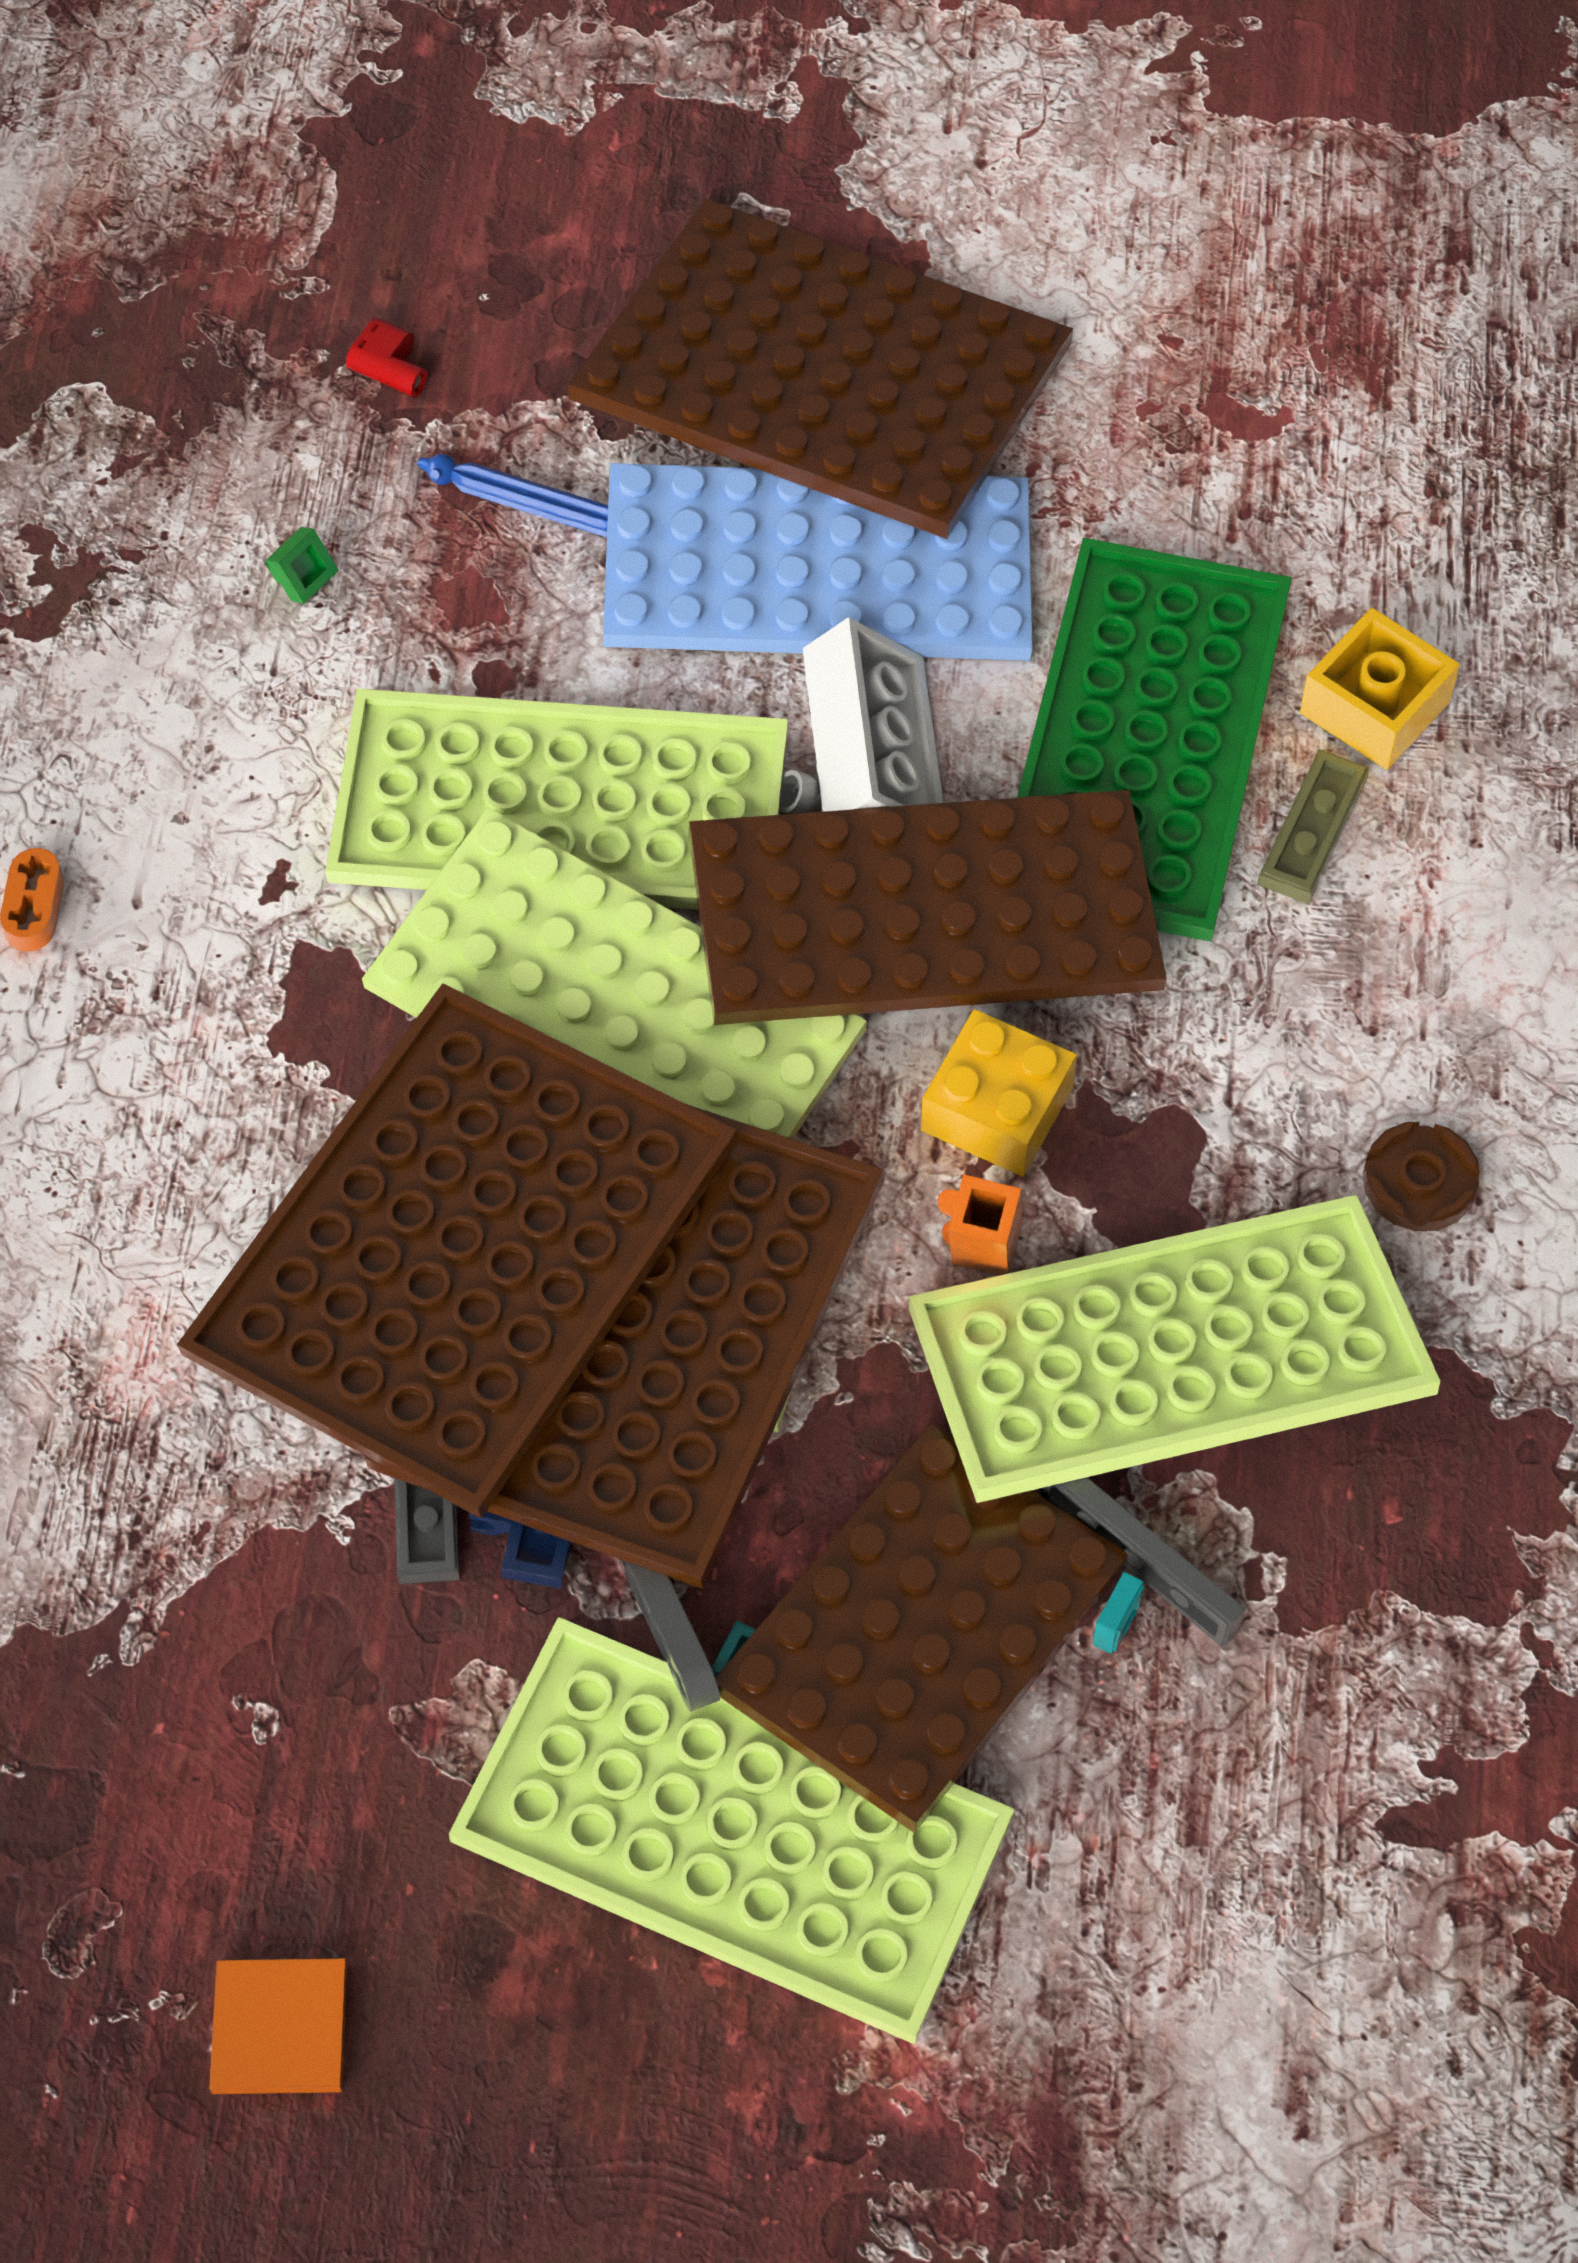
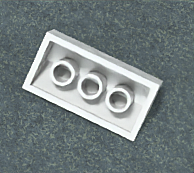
[803,617,944,812]

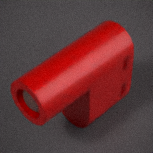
[346,317,428,398]

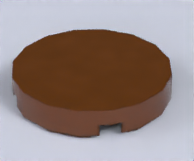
[1362,1122,1480,1231]

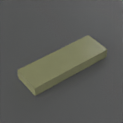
[1257,749,1370,904]

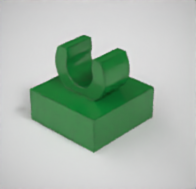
[265,526,339,604]

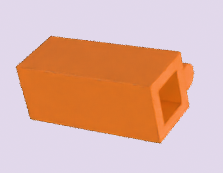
[938,1174,1023,1276]

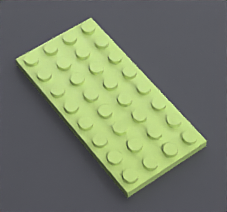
[325,688,788,910]
[362,808,867,1139]
[909,1195,1440,1503]
[449,1617,1015,2044]

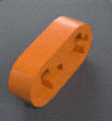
[0,848,64,952]

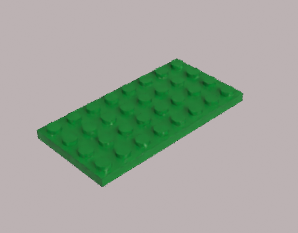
[1017,538,1292,942]

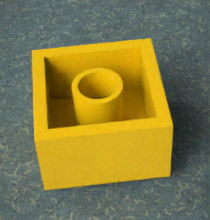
[1300,607,1460,770]
[921,1009,1077,1177]

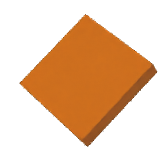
[209,1958,347,2094]

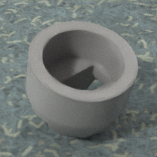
[779,770,821,814]

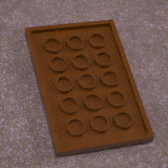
[715,1424,1129,1833]

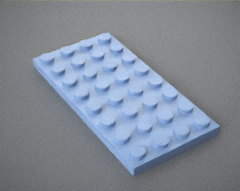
[603,463,1032,661]

